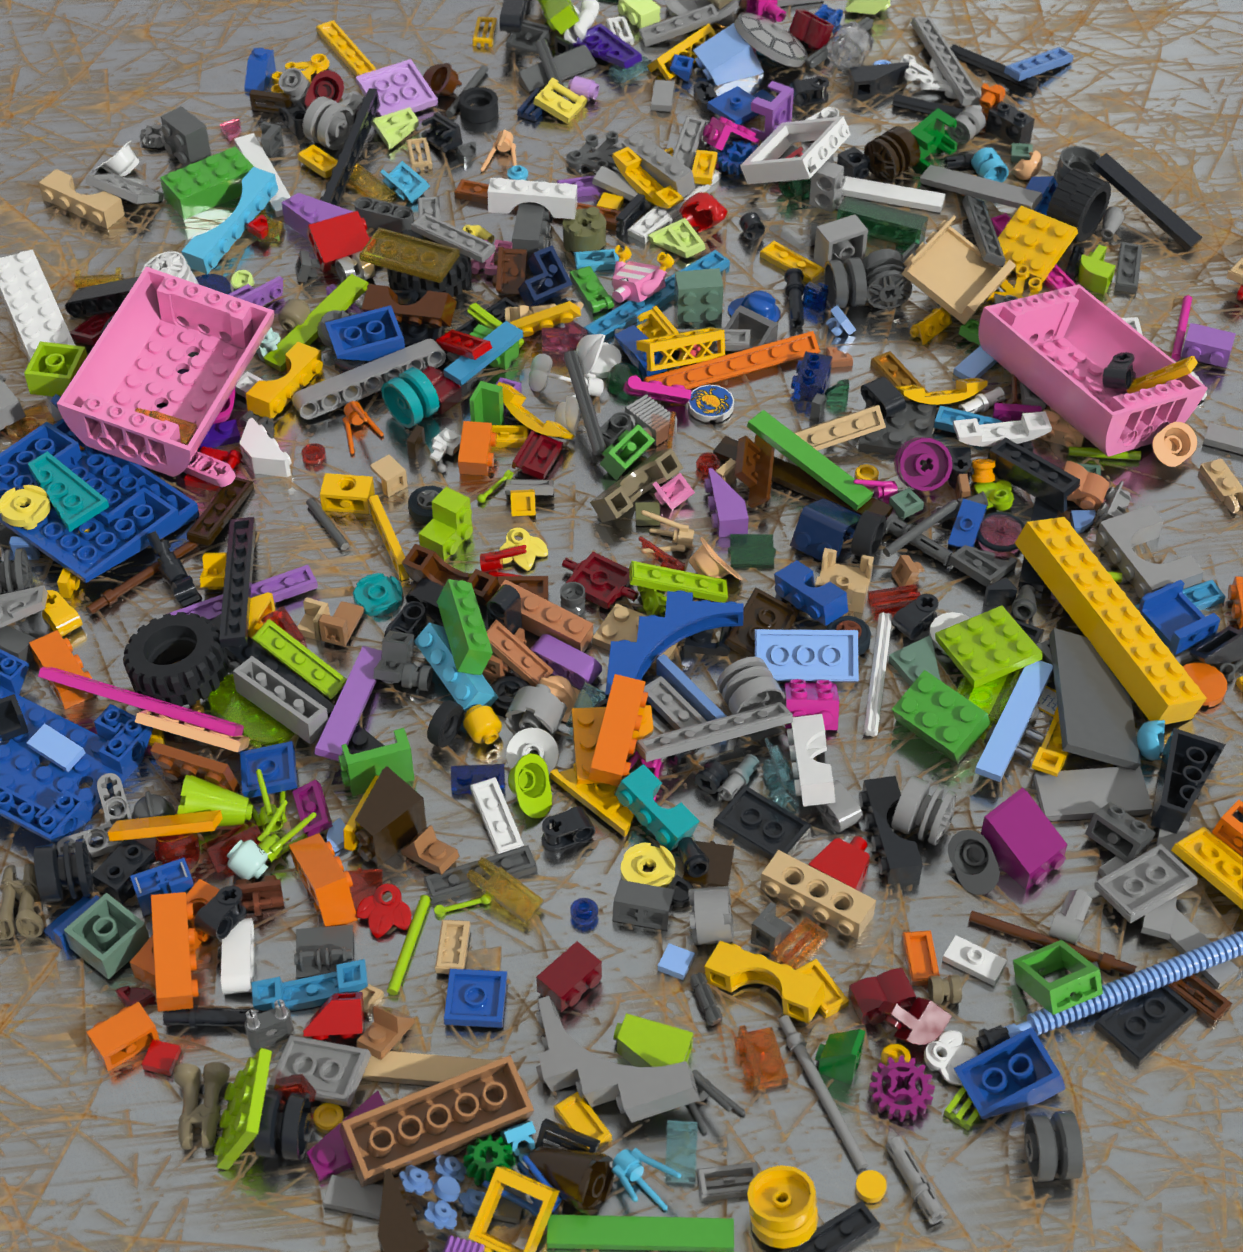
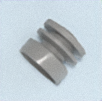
[717,657,785,715]
[891,776,957,846]

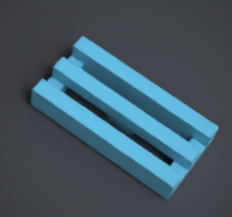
[574,249,619,271]

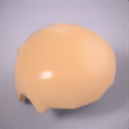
[1011,150,1043,181]

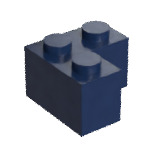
[518,245,573,308]

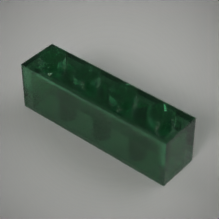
[837,197,928,248]

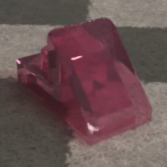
[542,321,587,351]

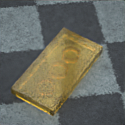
[359,228,460,283]

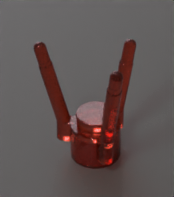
[639,536,686,571]

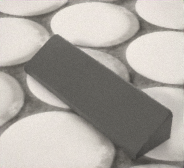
[518,45,597,94]

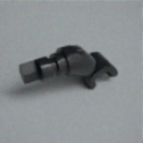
[146,531,202,608]

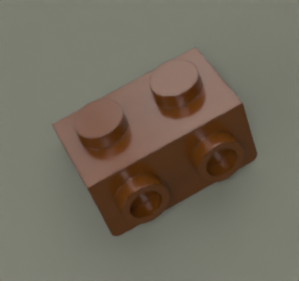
[493,247,528,295]

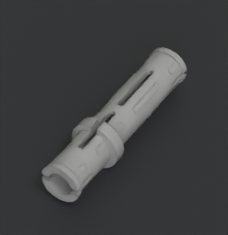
[885,1136,947,1224]

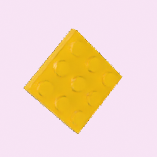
[998,206,1078,283]

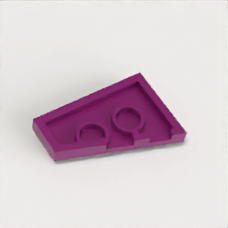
[307,1090,385,1182]

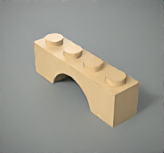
[39,169,124,229]

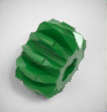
[463,1134,515,1186]

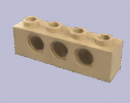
[760,850,876,940]

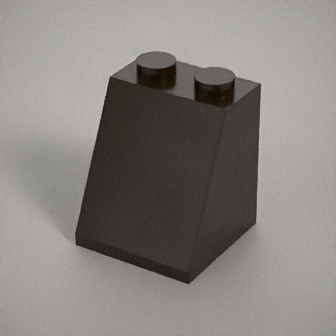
[355,766,427,867]

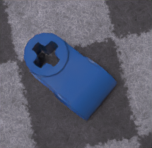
[814,4,843,30]

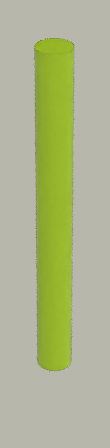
[387,895,431,995]

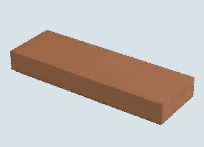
[486,620,554,687]

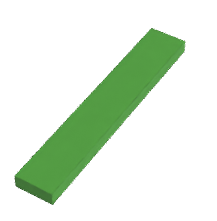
[747,410,873,511]
[547,1215,734,1252]

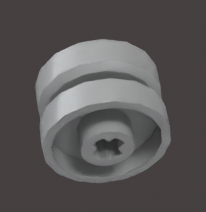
[303,96,355,150]

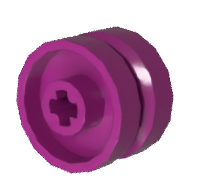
[894,437,952,491]

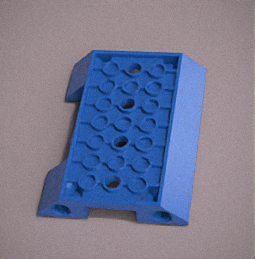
[0,649,153,842]

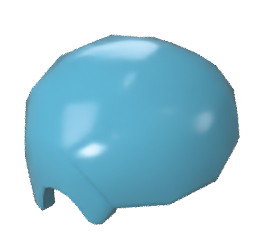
[1137,720,1165,761]

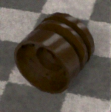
[864,126,921,182]

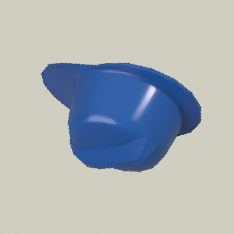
[728,291,781,322]

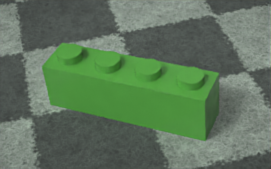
[437,579,493,675]

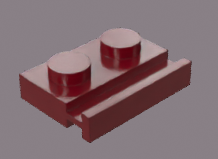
[512,430,563,480]

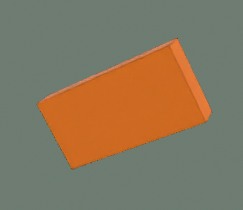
[902,930,940,986]

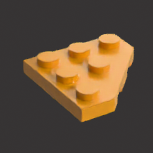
[571,705,653,784]

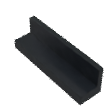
[989,437,1080,513]

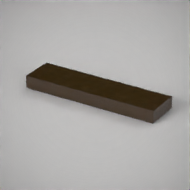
[187,477,254,546]

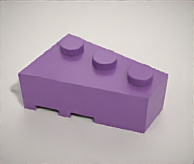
[282,193,353,240]

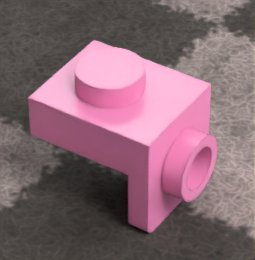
[653,473,695,510]

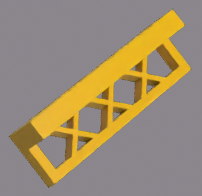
[647,24,716,81]
[636,327,725,371]

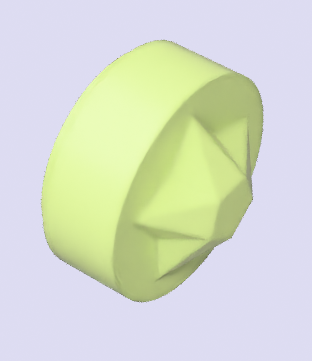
[231,270,254,290]

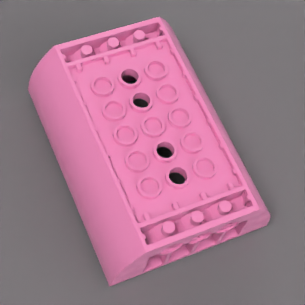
[57,267,274,477]
[978,284,1207,457]

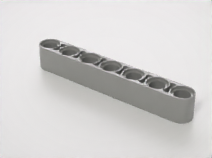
[292,339,446,419]

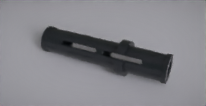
[163,1005,253,1028]

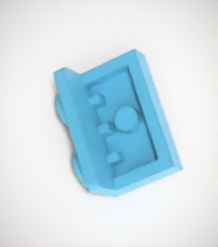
[380,161,430,204]

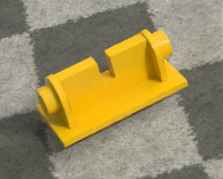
[910,307,952,345]

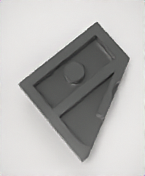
[949,545,1018,587]

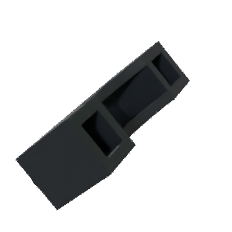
[859,776,923,885]

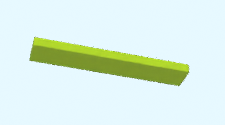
[263,274,368,372]

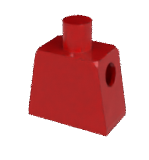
[809,836,870,891]

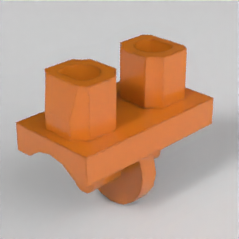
[979,83,1005,120]

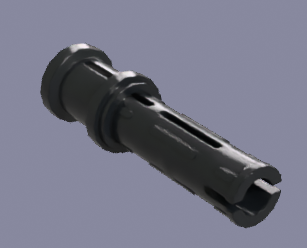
[784,268,805,328]

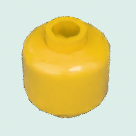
[463,704,502,744]

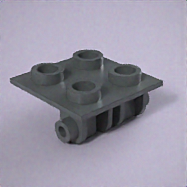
[294,925,353,979]

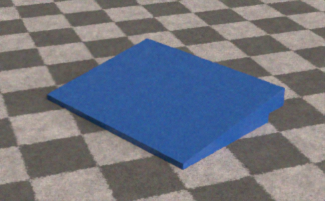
[0,419,200,583]

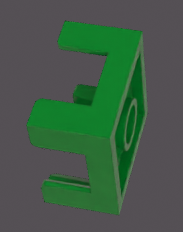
[910,108,957,171]

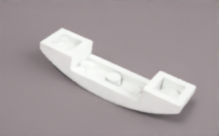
[953,411,1052,447]

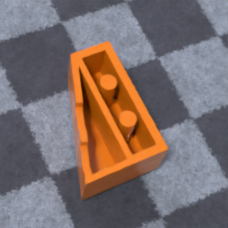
[288,833,358,927]

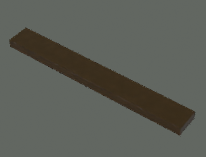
[713,436,893,520]

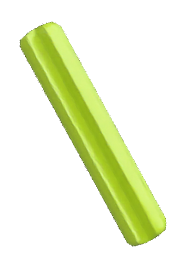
[467,303,524,349]

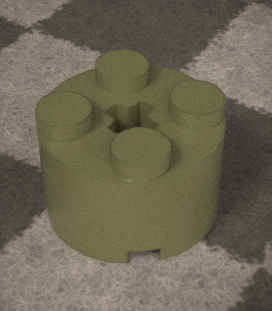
[563,207,606,253]

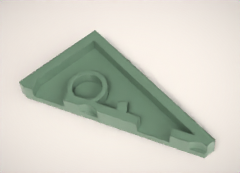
[888,635,941,686]

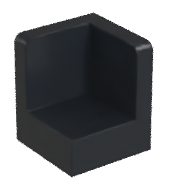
[0,694,29,741]

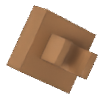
[891,555,924,590]

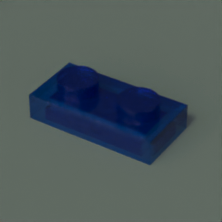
[451,764,505,794]

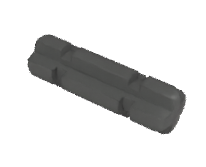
[690,972,722,1026]

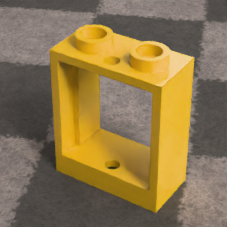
[468,1166,560,1252]

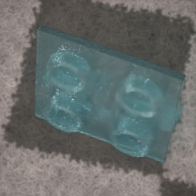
[762,738,799,808]

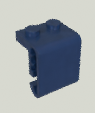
[790,498,861,563]

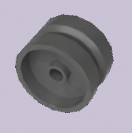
[824,257,867,309]
[1024,1110,1083,1182]

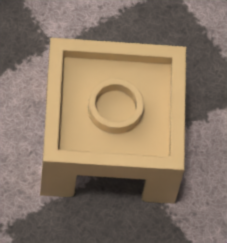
[815,548,874,613]

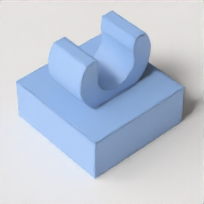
[826,305,856,336]

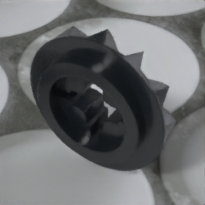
[491,676,528,712]

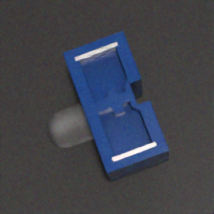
[130,858,194,916]

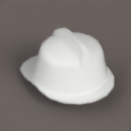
[92,140,139,176]

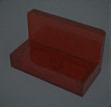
[201,822,261,873]

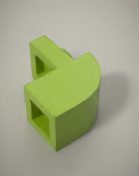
[1078,245,1116,295]

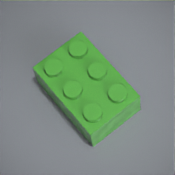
[892,670,990,764]

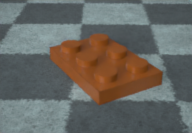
[150,742,240,793]

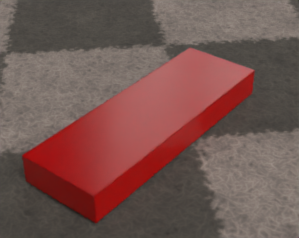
[436,329,492,360]

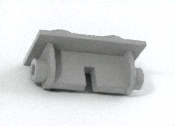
[1094,481,1131,526]

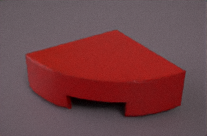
[246,214,269,240]

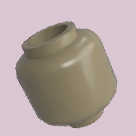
[278,299,311,332]

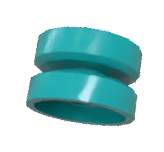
[381,367,440,428]

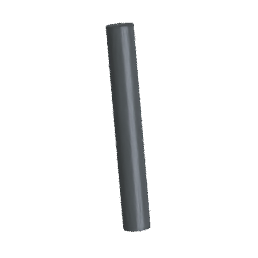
[306,498,349,550]

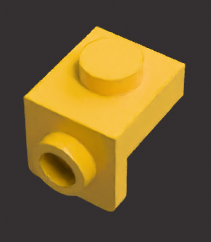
[200,553,227,590]

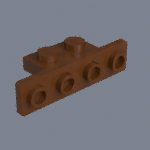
[734,434,775,508]

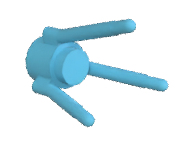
[612,1148,682,1211]

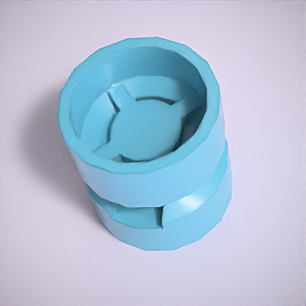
[971,147,1009,183]

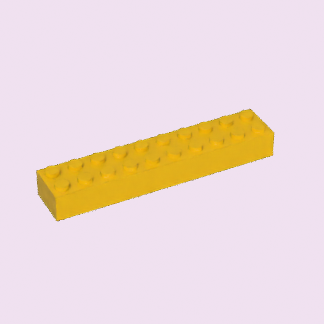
[1015,517,1207,725]

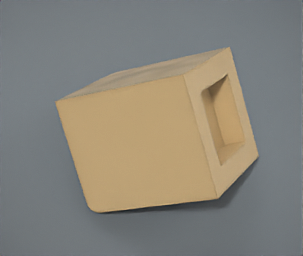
[370,455,408,498]
[297,597,330,641]

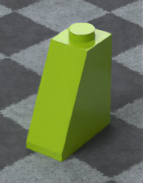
[613,1013,693,1067]

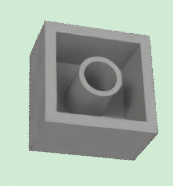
[814,214,868,268]

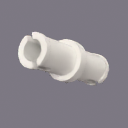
[958,387,1005,414]

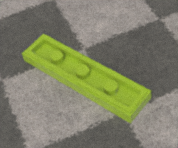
[629,561,728,603]
[252,619,347,702]

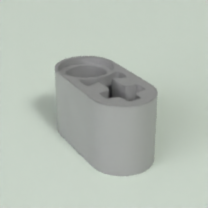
[815,780,863,832]

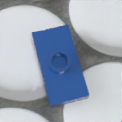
[948,498,987,549]

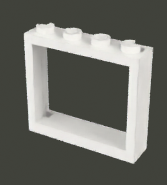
[740,116,850,184]

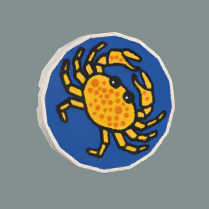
[688,385,734,423]

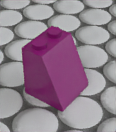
[981,787,1068,890]

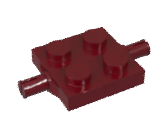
[562,552,639,610]

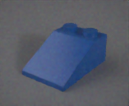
[325,305,405,361]
[954,1027,1066,1119]

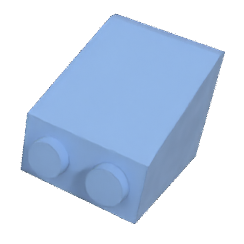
[693,23,764,86]

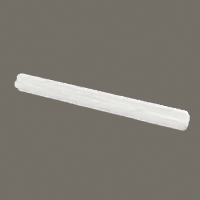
[863,612,892,737]

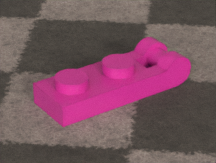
[623,376,692,405]

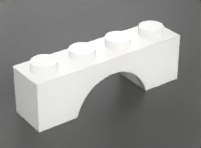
[488,178,577,219]
[787,714,836,806]

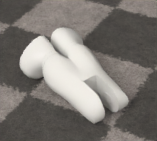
[564,0,600,44]

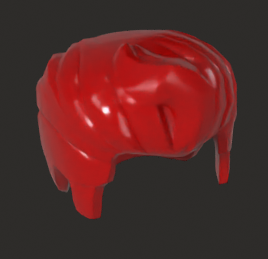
[679,192,728,233]

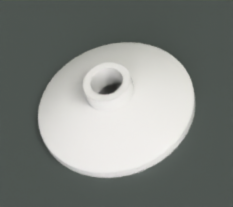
[506,728,559,775]

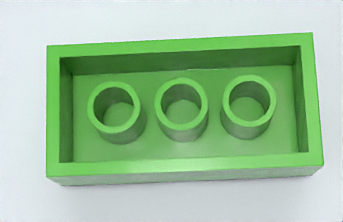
[160,147,254,220]

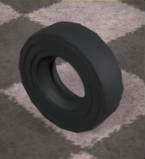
[427,700,464,748]

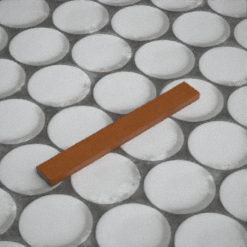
[454,179,621,231]

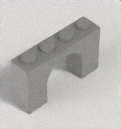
[1096,505,1204,598]

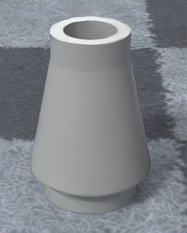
[1101,206,1124,239]

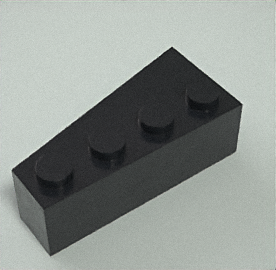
[1150,728,1226,834]

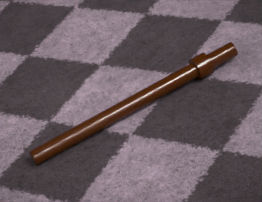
[86,541,201,615]
[969,910,1137,975]

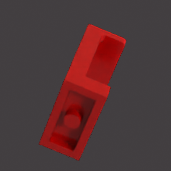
[307,211,375,273]

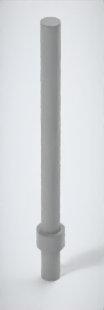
[778,1015,868,1171]

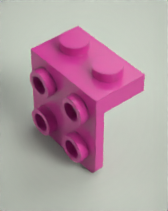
[702,116,760,151]
[785,679,839,730]

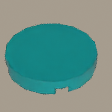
[353,573,403,616]

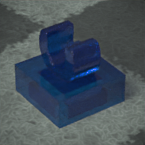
[802,281,829,312]

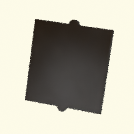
[683,841,735,888]

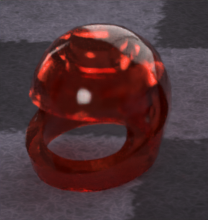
[155,833,200,870]

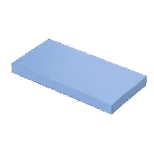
[755,629,859,683]

